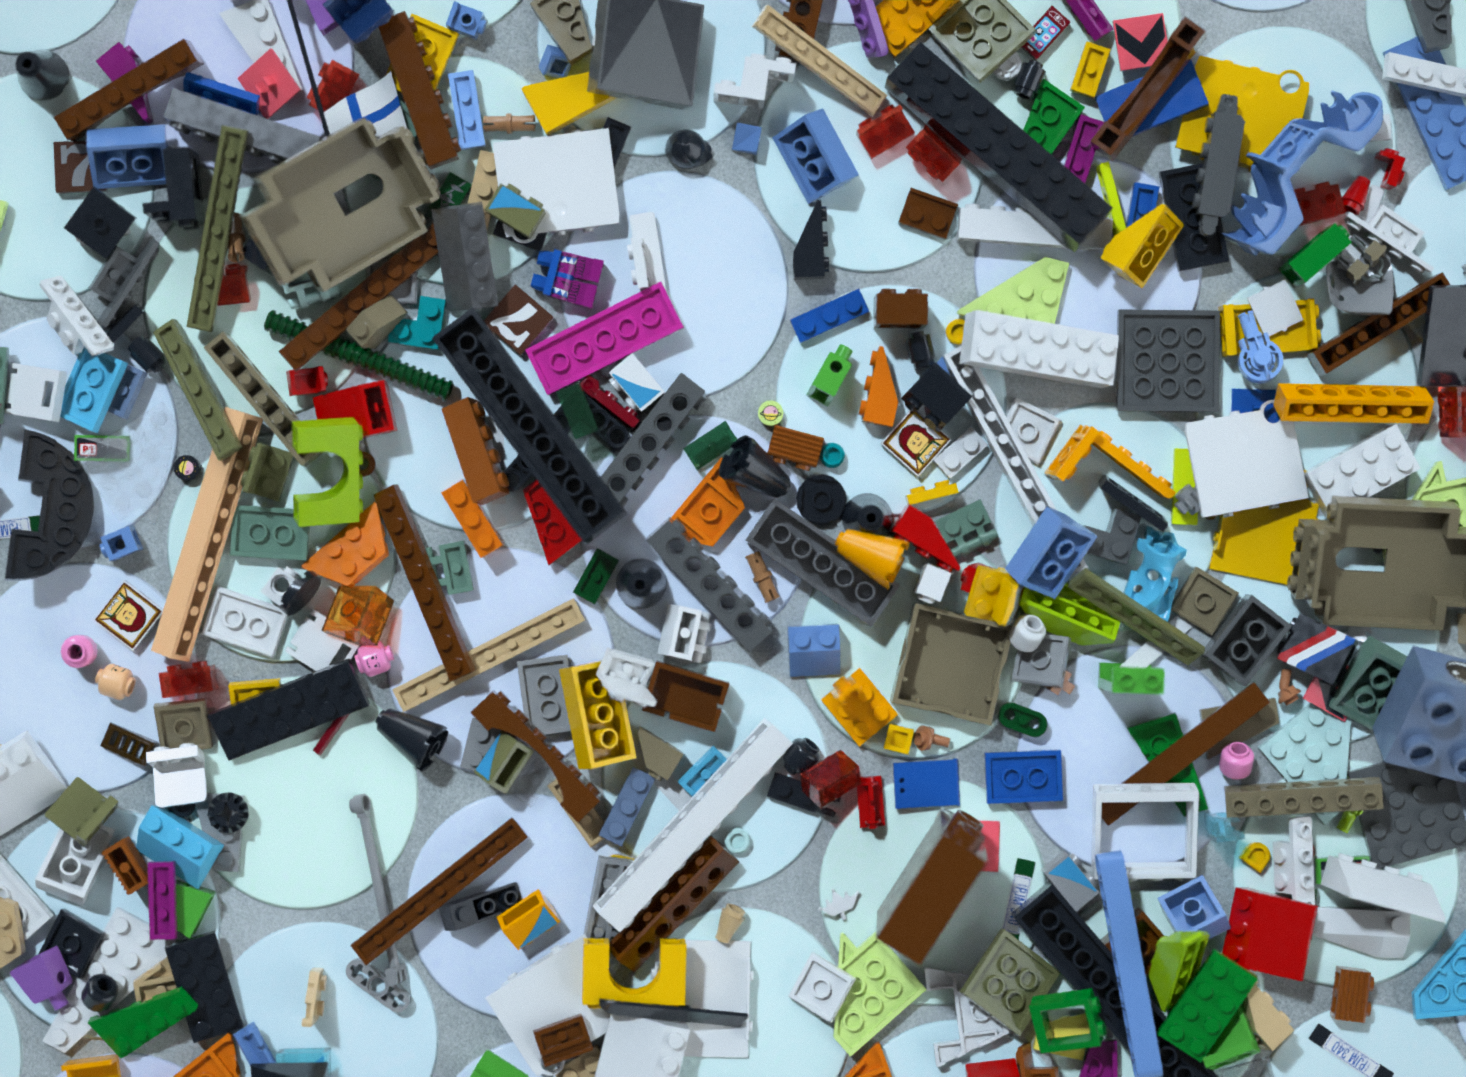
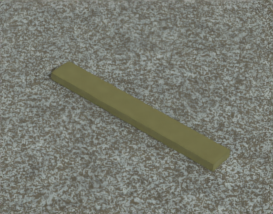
[186,125,249,332]

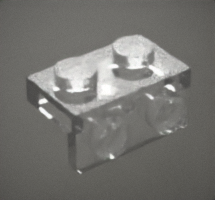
[507,750,554,808]

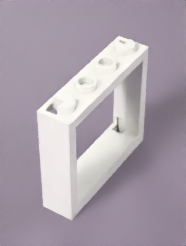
[1091,783,1199,882]

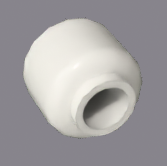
[1009,614,1046,652]

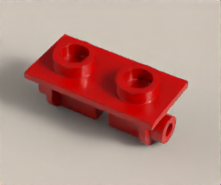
[856,775,885,829]

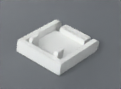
[4,363,68,422]
[285,608,364,671]

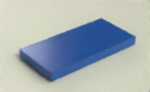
[1095,60,1209,137]

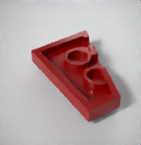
[523,479,582,566]

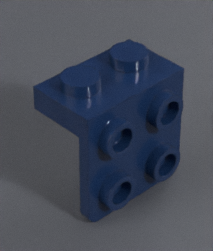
[322,0,395,44]

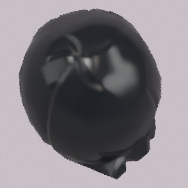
[665,129,713,169]

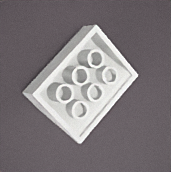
[0,730,68,836]
[1321,853,1446,923]
[594,1014,690,1077]

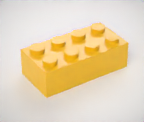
[559,660,637,769]

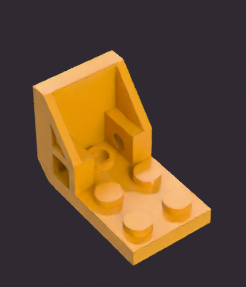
[876,0,960,58]

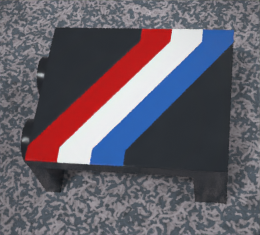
[1276,613,1359,688]

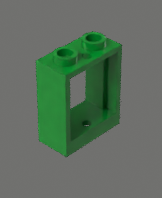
[1278,223,1352,288]
[1029,988,1106,1054]

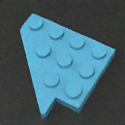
[1411,929,1466,1019]

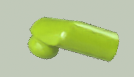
[1336,810,1363,834]

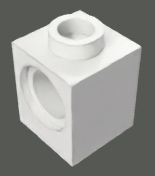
[260,566,300,605]

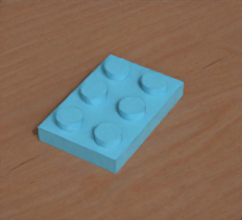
[60,346,128,433]

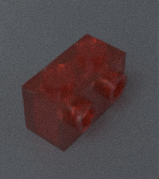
[306,60,360,112]
[905,124,962,182]
[1294,181,1345,226]
[1437,385,1466,438]
[159,660,219,698]
[800,750,861,808]

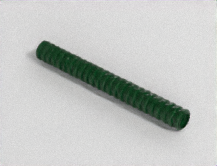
[264,310,454,402]

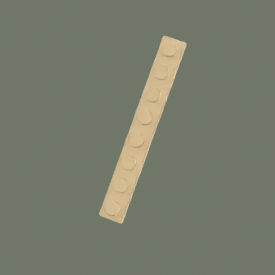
[392,598,585,712]

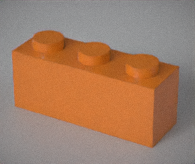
[441,480,505,558]

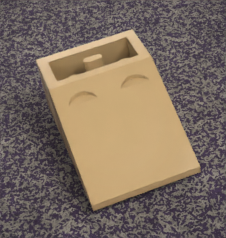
[1242,981,1294,1051]

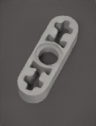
[346,958,411,1012]

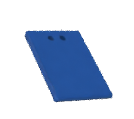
[893,758,960,809]

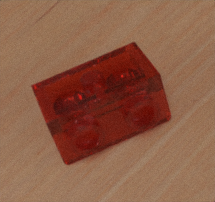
[194,263,251,306]

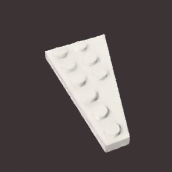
[43,906,181,1053]

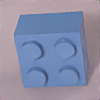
[1157,875,1231,940]

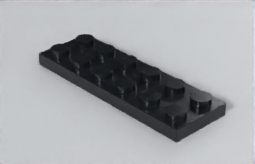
[207,658,370,761]

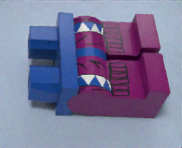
[530,249,604,310]

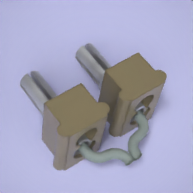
[1334,233,1387,286]

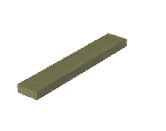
[153,319,243,461]
[1069,568,1205,666]

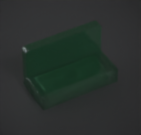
[556,382,599,440]

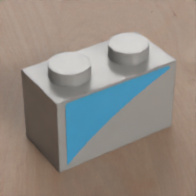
[1041,851,1100,912]

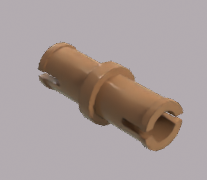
[483,113,536,134]
[228,212,246,262]
[745,551,780,603]

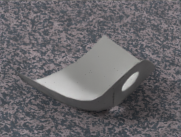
[1326,252,1394,315]

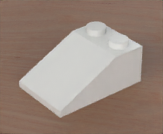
[35,825,116,906]

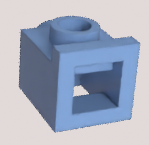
[446,1,487,40]
[100,526,143,561]

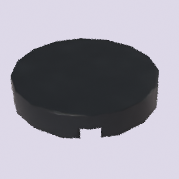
[796,474,847,525]
[279,570,321,616]

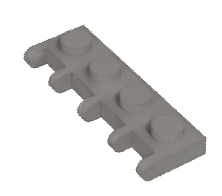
[583,855,634,959]

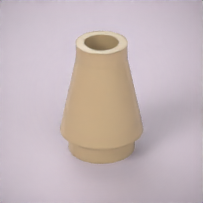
[715,903,745,943]

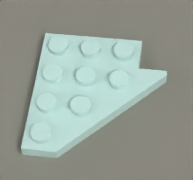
[1257,703,1351,825]

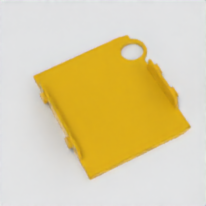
[1175,55,1309,172]
[1209,470,1319,585]

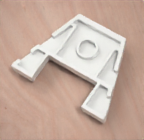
[923,967,1009,1067]

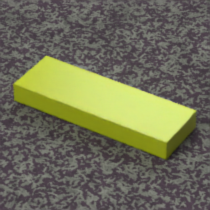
[1096,161,1126,237]
[1171,448,1198,525]

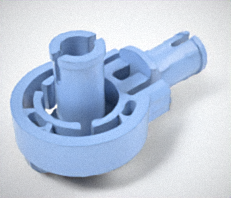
[1238,311,1283,384]

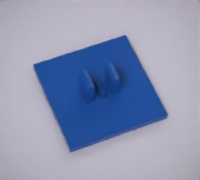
[1231,389,1280,423]

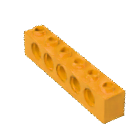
[1273,383,1434,424]

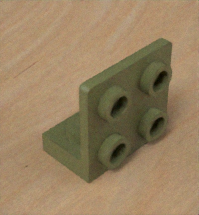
[241,443,294,502]
[45,777,119,847]

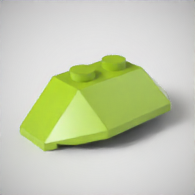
[1019,582,1120,646]
[1149,931,1210,1012]

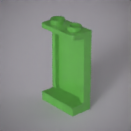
[1098,662,1165,694]
[1203,1003,1260,1070]

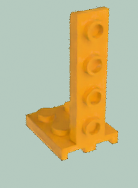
[1044,425,1176,499]
[821,667,898,747]

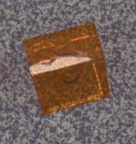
[321,586,394,646]

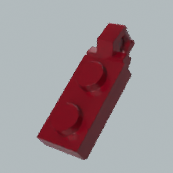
[578,375,640,431]

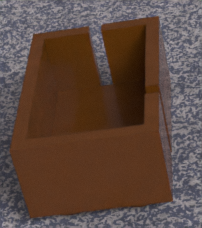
[642,660,730,732]

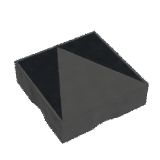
[587,0,705,109]

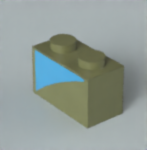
[485,183,546,239]
[474,730,534,794]

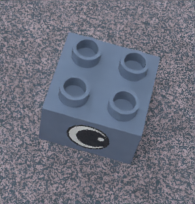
[1372,645,1466,783]

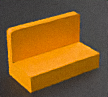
[61,1054,121,1077]

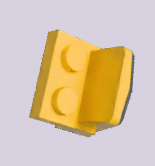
[963,565,1025,627]

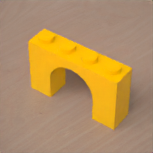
[582,938,687,1009]

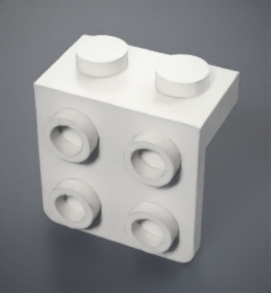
[596,647,657,707]
[146,743,207,808]

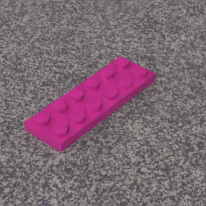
[525,282,684,395]

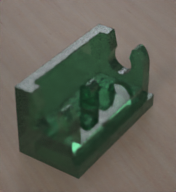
[683,421,737,470]

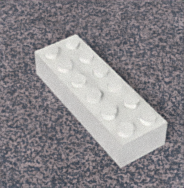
[959,310,1119,388]

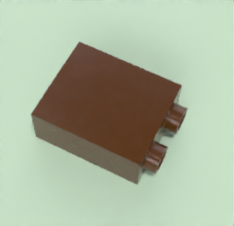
[876,809,987,966]

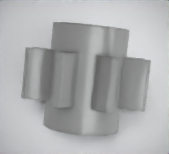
[1174,484,1200,515]

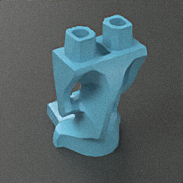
[1123,526,1187,622]

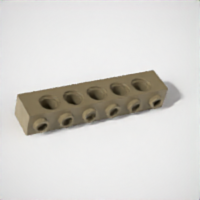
[203,331,324,467]
[1224,777,1383,818]

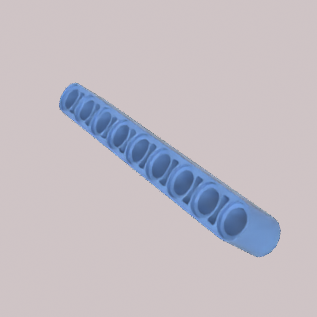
[1095,850,1163,1077]

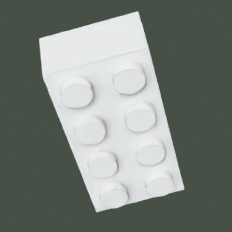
[1304,424,1421,518]

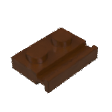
[898,187,958,240]
[533,1013,594,1067]

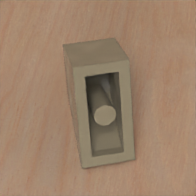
[346,295,408,349]
[638,726,684,781]

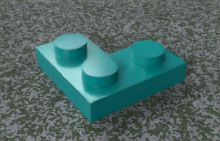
[388,296,446,350]

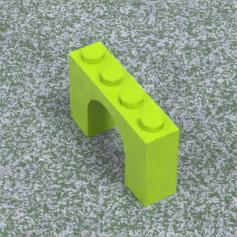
[292,417,363,527]

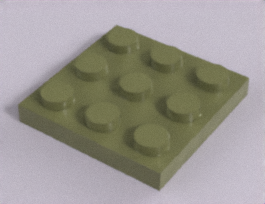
[928,0,1036,84]
[960,929,1061,1036]

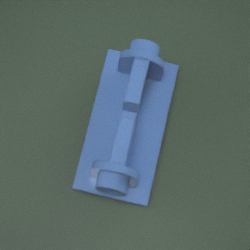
[233,1022,277,1066]

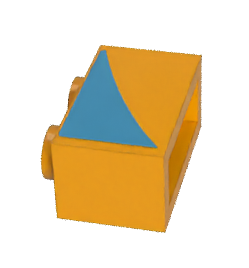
[497,889,560,950]

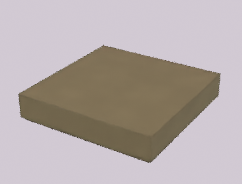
[1171,566,1239,636]
[153,698,213,750]

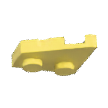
[1033,1012,1090,1061]

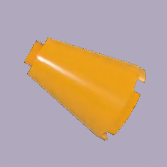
[835,529,910,589]

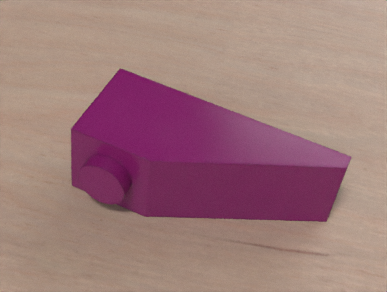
[96,42,153,124]

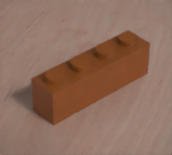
[441,397,510,505]

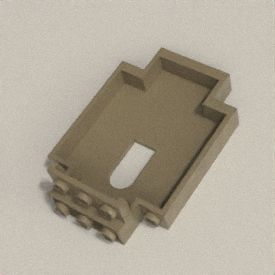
[240,118,441,292]
[1287,496,1466,631]

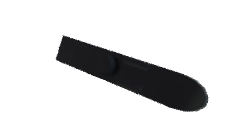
[599,998,748,1027]

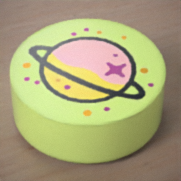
[758,401,783,426]

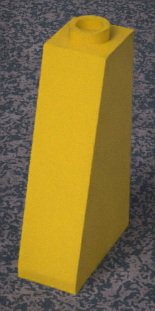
[521,72,617,136]

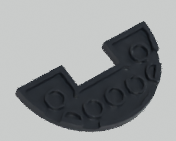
[5,430,94,581]

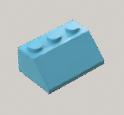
[136,805,224,889]

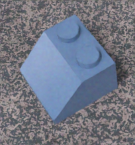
[787,624,840,677]

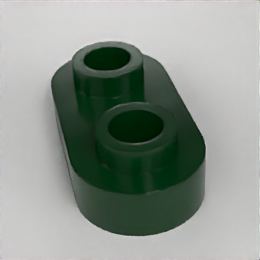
[997,702,1048,737]

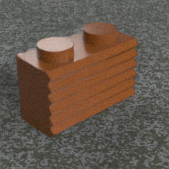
[767,425,824,471]
[102,836,148,895]
[1330,966,1374,1023]

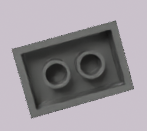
[1201,594,1292,686]

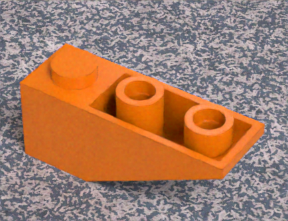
[858,346,898,428]

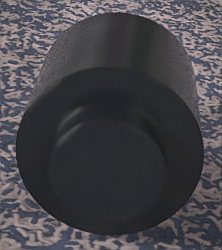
[1014,60,1046,100]
[905,330,936,369]
[127,335,165,373]

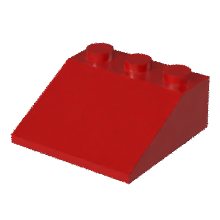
[1222,887,1318,981]

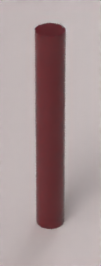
[313,714,349,756]

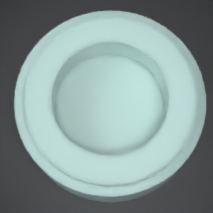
[725,827,750,853]

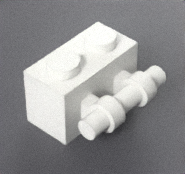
[657,604,712,663]

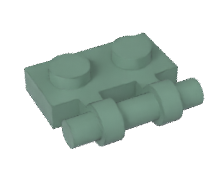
[934,499,999,559]
[425,540,474,595]

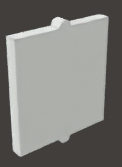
[1247,280,1303,336]

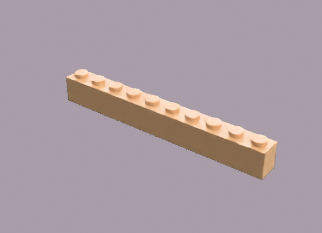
[151,407,263,662]

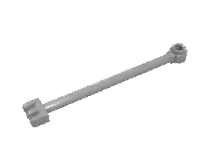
[349,793,408,986]

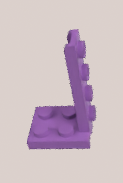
[848,0,888,58]

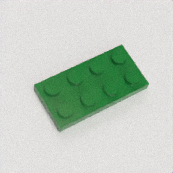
[1157,949,1258,1062]

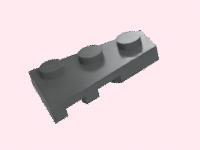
[1406,0,1452,53]

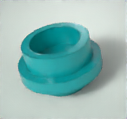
[819,443,845,468]

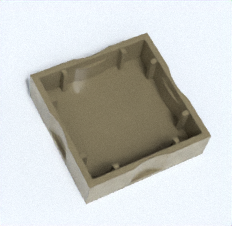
[890,602,1012,726]

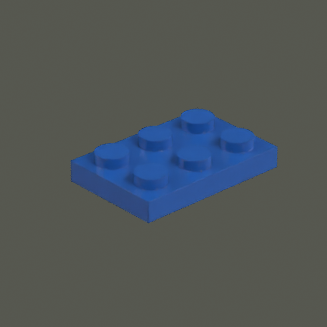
[984,749,1063,804]

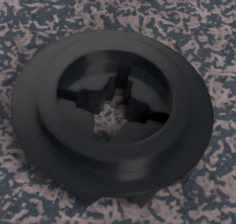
[207,792,249,834]

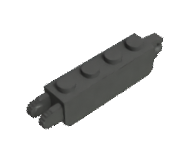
[1192,94,1245,237]

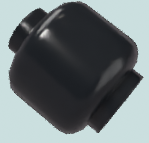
[783,737,820,775]
[81,974,119,1012]

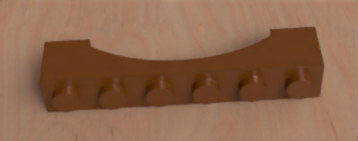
[1091,17,1207,162]
[54,38,204,141]
[471,690,601,822]

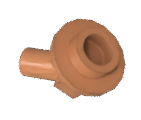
[1277,669,1301,706]
[914,725,951,751]

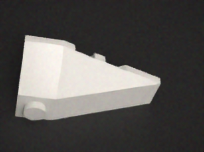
[1313,906,1410,958]

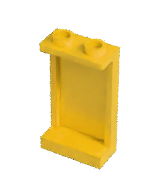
[1218,298,1321,357]

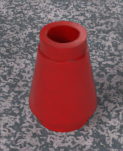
[1340,176,1371,215]

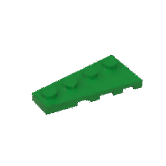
[1023,79,1085,155]
[1127,712,1208,817]
[88,987,198,1059]

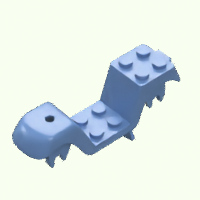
[1222,90,1383,256]

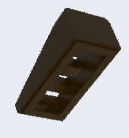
[100,722,158,766]

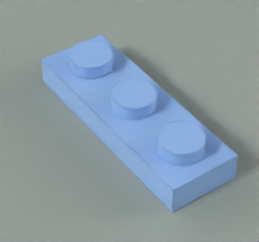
[448,70,486,150]

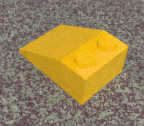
[1100,204,1184,289]

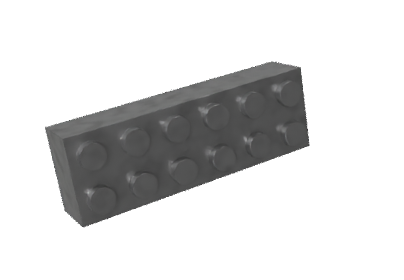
[163,88,322,165]
[745,498,900,627]

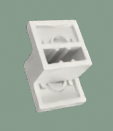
[713,53,796,109]

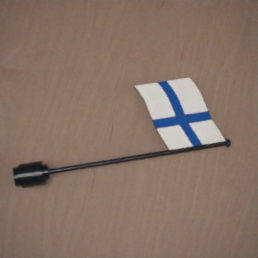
[287,0,407,138]

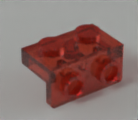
[856,104,915,160]

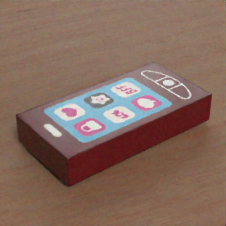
[1021,5,1071,61]

